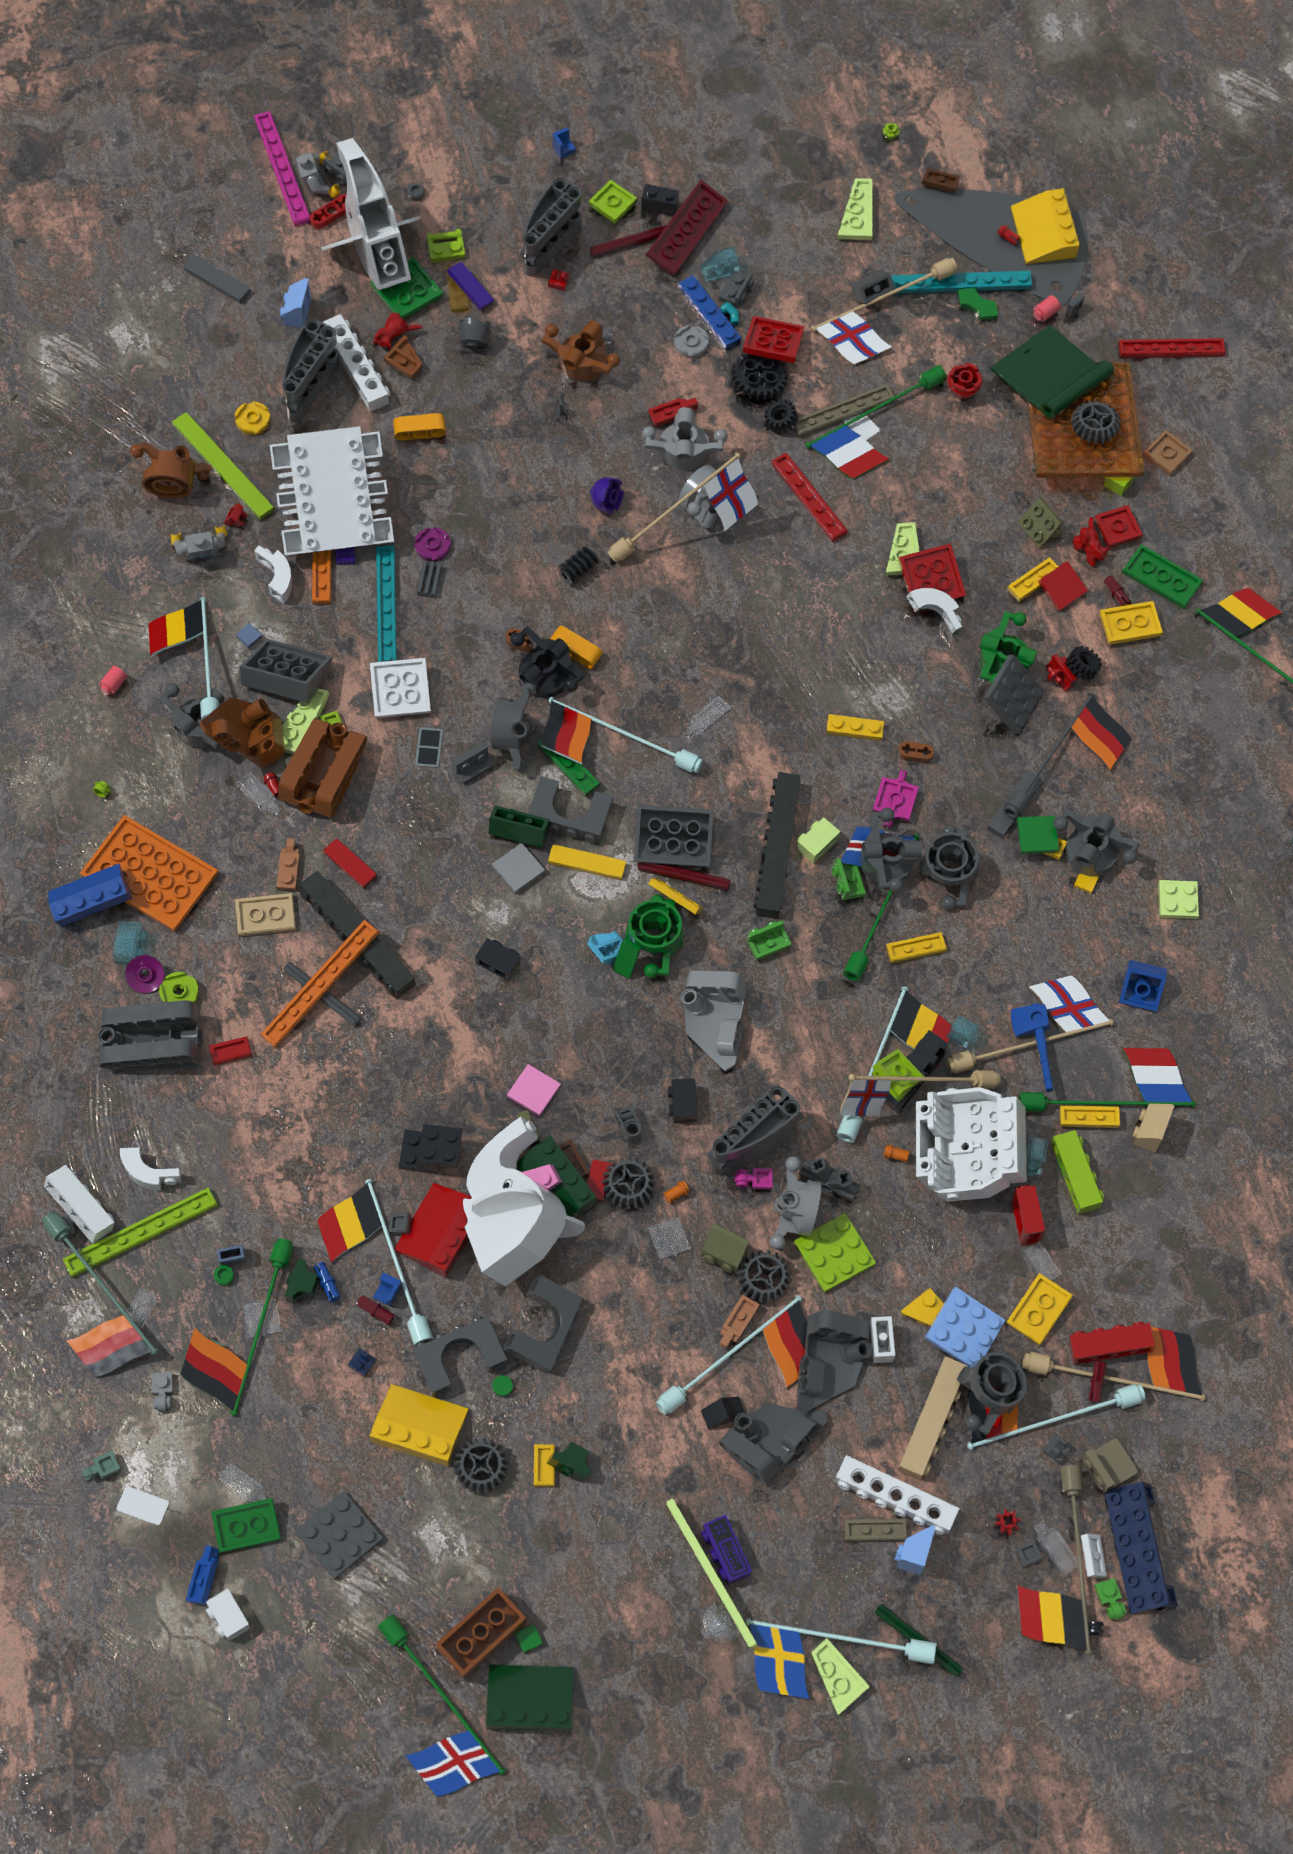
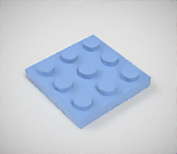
[924,1287,1005,1366]

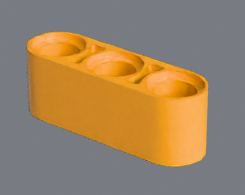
[393,413,446,440]
[550,626,603,669]

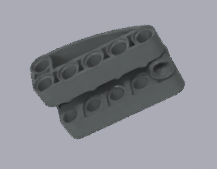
[520,177,582,277]
[281,319,340,422]
[98,1000,203,1071]
[707,1086,803,1175]

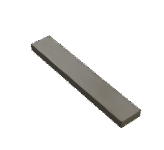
[793,384,894,438]

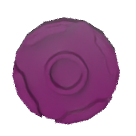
[415,527,451,562]

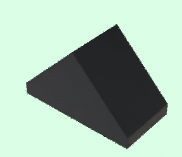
[701,1397,745,1430]

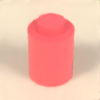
[1033,295,1061,322]
[99,666,127,695]

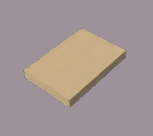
[235,893,296,937]

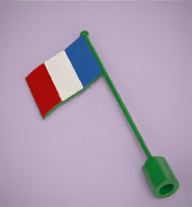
[805,365,947,479]
[1018,1048,1196,1112]

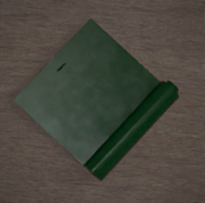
[990,325,1114,419]

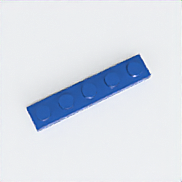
[678,275,741,349]

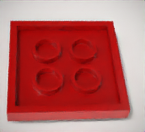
[742,316,805,363]
[898,543,966,610]

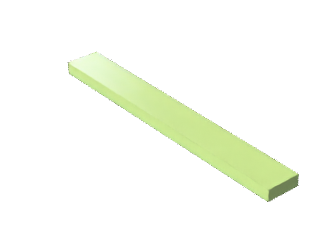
[666,1498,758,1650]

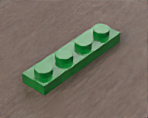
[537,739,600,797]

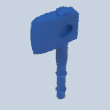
[1011,1003,1054,1092]

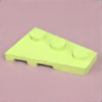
[885,522,919,576]
[811,1638,870,1716]

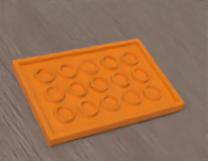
[80,815,219,932]

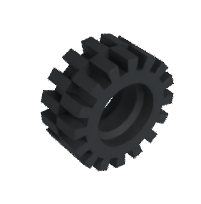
[764,399,798,434]
[1066,646,1102,681]

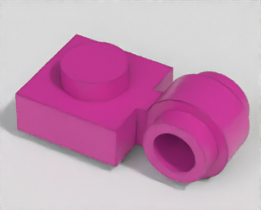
[734,1168,773,1190]

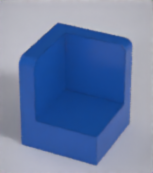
[553,128,576,159]
[374,1272,402,1307]

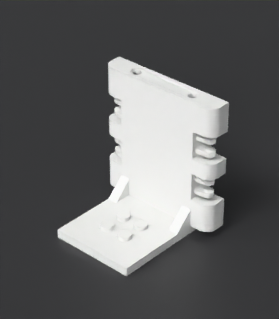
[270,426,394,555]

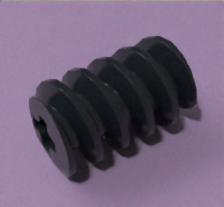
[558,546,599,585]

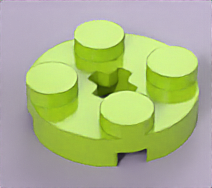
[159,972,199,1004]

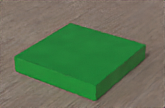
[1016,816,1059,854]

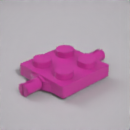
[872,770,919,829]

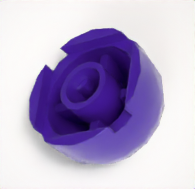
[590,477,624,514]

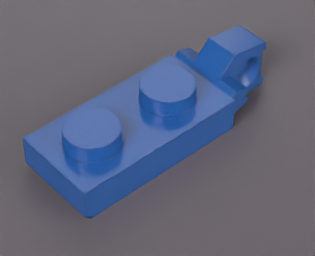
[186,1546,219,1605]

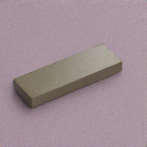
[844,1519,907,1542]

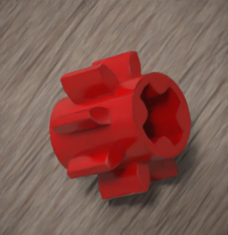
[994,1509,1021,1536]

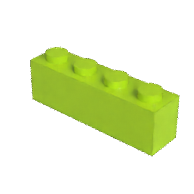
[1051,1130,1104,1214]

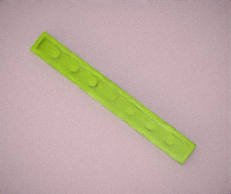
[172,412,274,520]
[63,1187,218,1278]

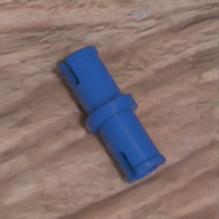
[313,1262,341,1303]

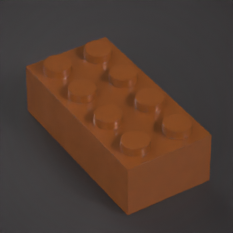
[435,1587,527,1680]

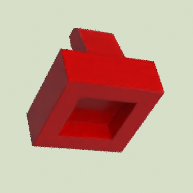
[548,269,570,291]
[224,503,248,527]

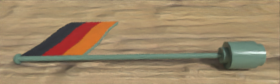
[42,1211,158,1377]

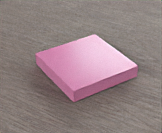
[507,1064,561,1117]

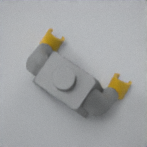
[296,151,341,198]
[171,525,228,562]

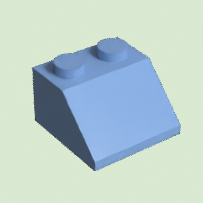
[280,278,311,328]
[894,1526,936,1575]

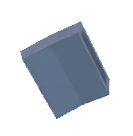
[217,1245,245,1265]

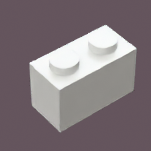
[870,1316,895,1363]
[205,1589,250,1641]

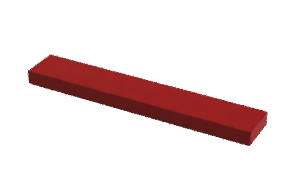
[1118,338,1226,358]
[771,453,847,542]

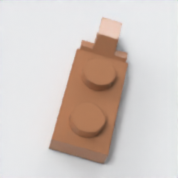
[276,838,300,891]
[719,1294,760,1350]

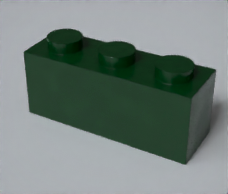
[488,805,550,848]

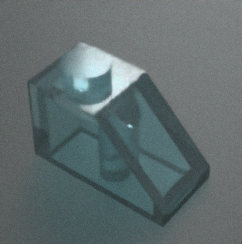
[700,247,739,281]

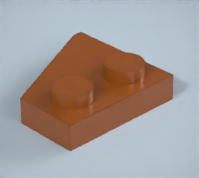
[384,335,423,380]

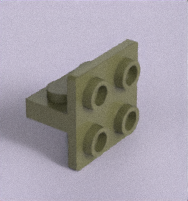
[1018,498,1064,548]

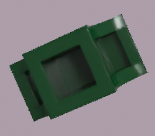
[285,1258,319,1303]
[547,1442,591,1482]

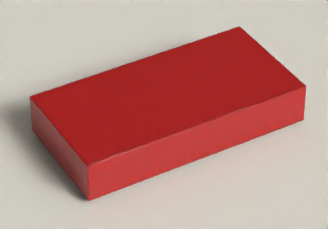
[209,1036,252,1066]
[587,1159,612,1202]

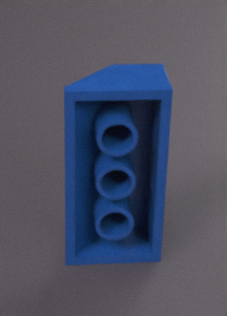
[48,863,132,927]

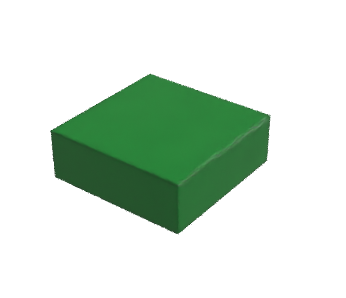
[515,1625,543,1653]

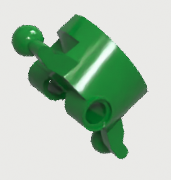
[979,611,1037,684]
[625,894,684,978]

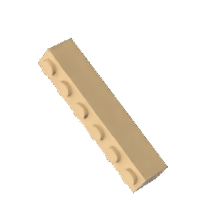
[898,1356,967,1480]

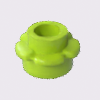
[883,123,900,139]
[92,781,111,798]

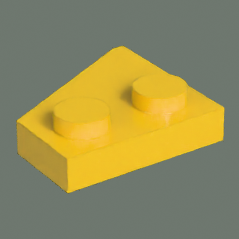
[900,1288,944,1327]

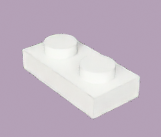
[1081,1534,1107,1578]

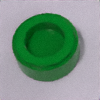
[214,1265,235,1286]
[492,1375,513,1397]

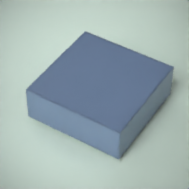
[236,623,262,649]

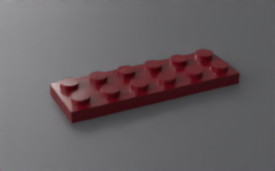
[645,179,728,276]

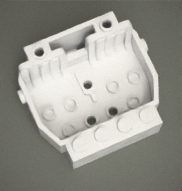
[916,1087,1027,1202]

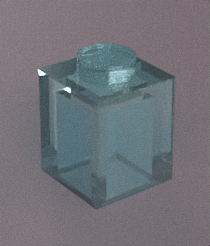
[946,1015,979,1048]

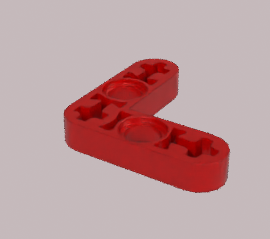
[310,194,347,229]

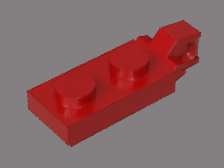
[648,397,698,427]

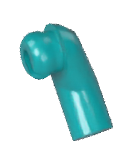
[720,302,740,326]

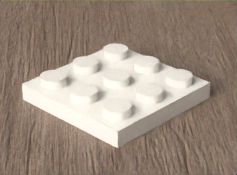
[370,658,431,718]

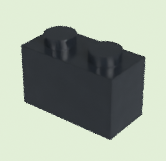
[641,184,679,217]
[475,938,521,982]
[668,1078,698,1123]

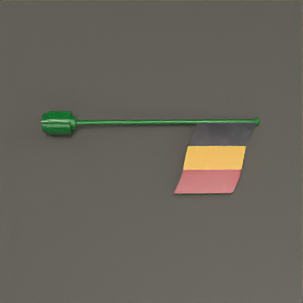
[1196,588,1293,684]

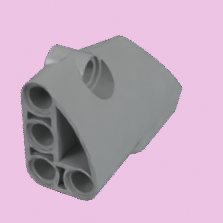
[680,970,748,1072]

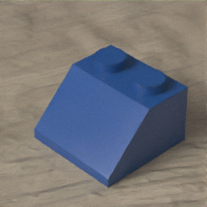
[1119,960,1167,1012]

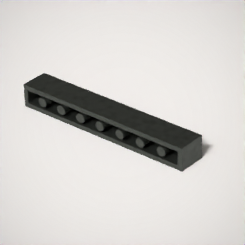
[753,772,801,919]
[300,870,416,999]

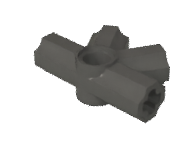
[799,1157,860,1201]

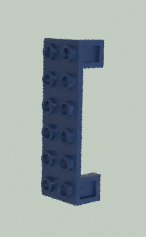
[1105,1481,1178,1614]

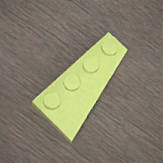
[837,178,872,240]
[282,688,330,755]

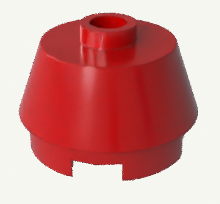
[947,363,983,399]

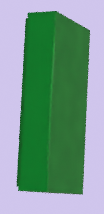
[612,938,641,979]

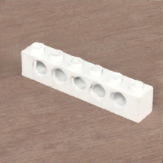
[323,314,390,412]
[834,1455,959,1535]

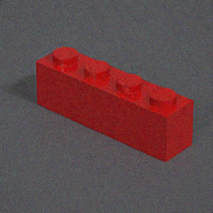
[1069,1322,1155,1365]

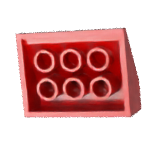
[394,1183,472,1278]

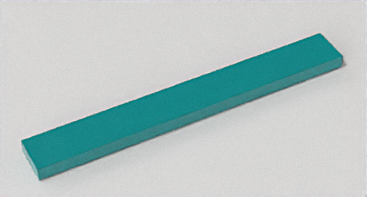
[376,545,397,662]

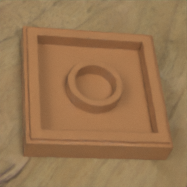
[1142,430,1193,476]

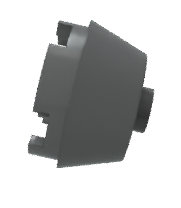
[457,317,492,348]

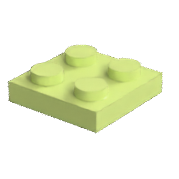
[1158,880,1199,919]

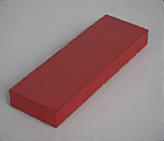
[323,838,377,889]

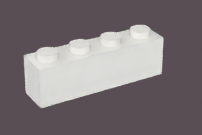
[44,1165,114,1244]

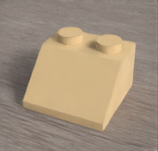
[1132,1104,1175,1153]

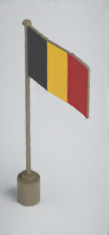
[1018,1465,1093,1655]

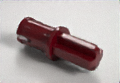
[1104,576,1131,606]
[356,1295,395,1326]
[1088,1361,1106,1402]

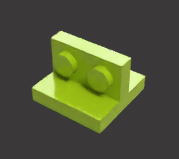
[872,1049,924,1102]

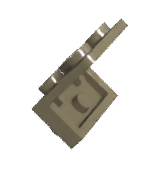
[1082,1439,1138,1493]

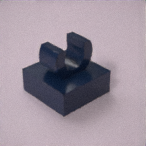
[348,1348,376,1377]

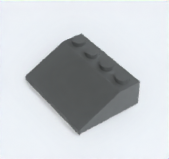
[240,639,333,703]
[634,805,714,867]

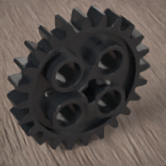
[731,353,789,400]

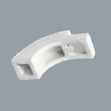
[254,546,292,604]
[906,588,962,634]
[119,1147,182,1191]

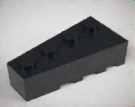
[884,1030,948,1114]

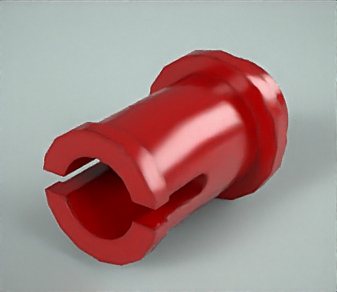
[997,225,1020,246]
[263,772,279,798]

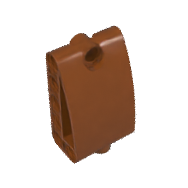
[278,718,367,818]

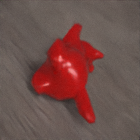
[373,313,423,350]
[1073,517,1110,567]

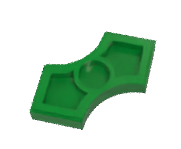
[957,288,998,320]

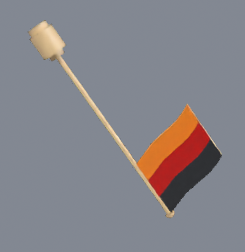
[1022,1327,1205,1402]

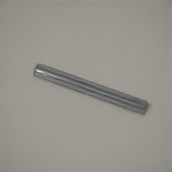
[283,962,361,1026]

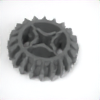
[1071,400,1121,445]
[602,1156,656,1210]
[738,1250,792,1304]
[453,1438,509,1494]

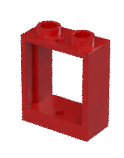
[1011,1184,1045,1246]

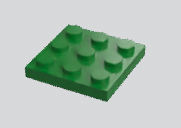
[370,257,443,319]

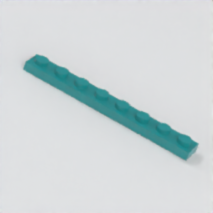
[891,271,1032,294]

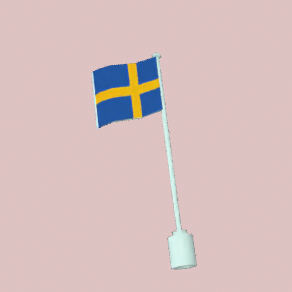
[746,1618,937,1699]

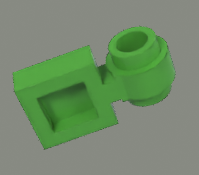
[1094,1578,1126,1620]

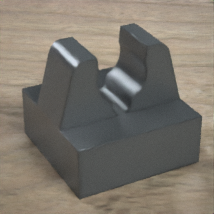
[1043,1434,1072,1464]

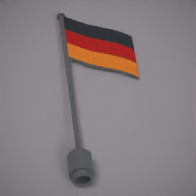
[1004,693,1131,819]

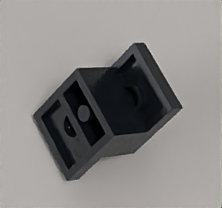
[399,1124,463,1174]

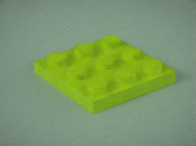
[794,1213,876,1293]

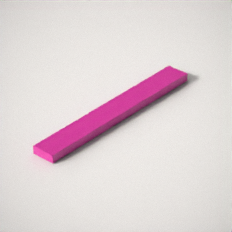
[254,111,310,226]

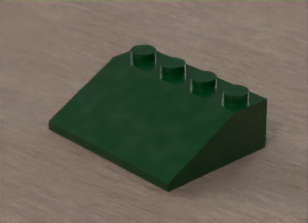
[516,1135,598,1218]
[486,1665,574,1732]

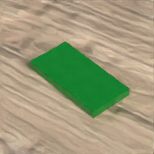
[1122,544,1204,609]

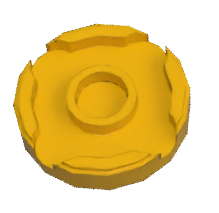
[235,402,271,435]

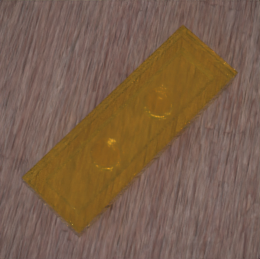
[445,265,469,313]

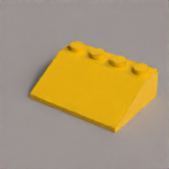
[1011,188,1079,264]
[370,1384,469,1467]

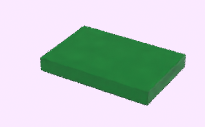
[211,1497,281,1553]

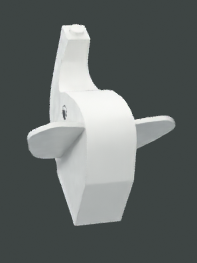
[321,138,421,290]
[463,1116,585,1287]

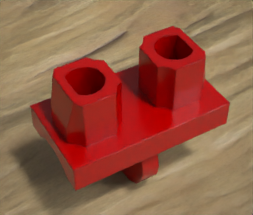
[1045,654,1078,691]

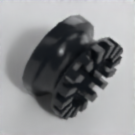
[1088,1621,1104,1635]

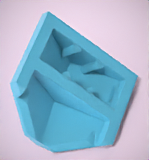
[587,931,623,965]

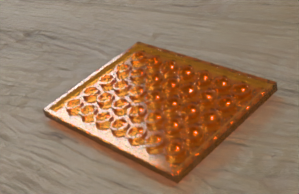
[1027,362,1145,478]

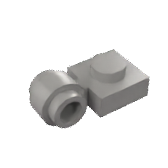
[152,1372,173,1411]

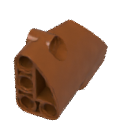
[199,697,285,768]

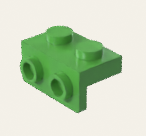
[831,858,866,900]
[747,920,792,961]

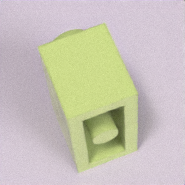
[797,817,840,864]

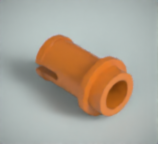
[883,1144,909,1163]
[663,1181,690,1204]

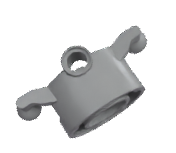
[642,407,728,471]
[679,465,718,528]
[770,1156,821,1250]

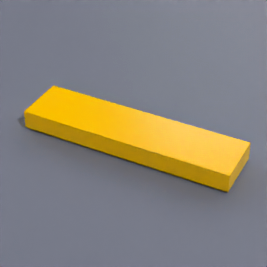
[548,844,626,880]

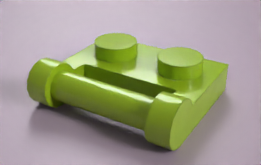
[426,229,465,263]

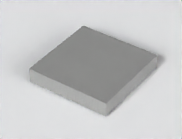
[492,843,545,894]

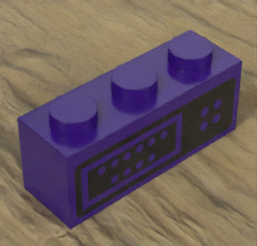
[701,1514,752,1586]

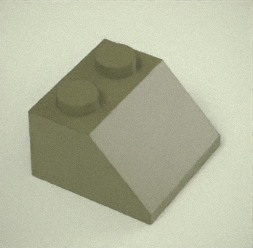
[701,1223,749,1274]

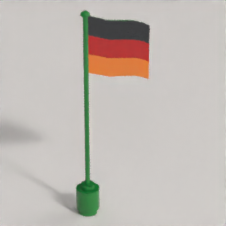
[180,1238,294,1416]

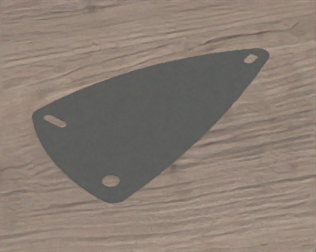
[894,189,1088,305]

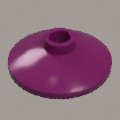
[125,955,164,993]

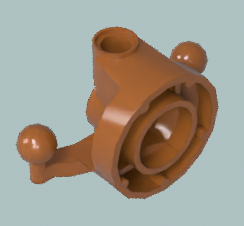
[541,320,621,381]
[130,442,213,498]

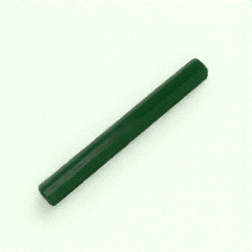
[875,1604,963,1677]

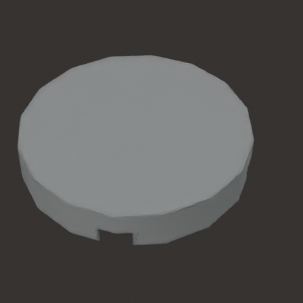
[674,325,709,358]

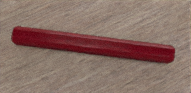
[590,225,667,257]
[637,862,730,890]

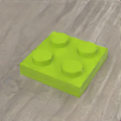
[589,180,637,223]

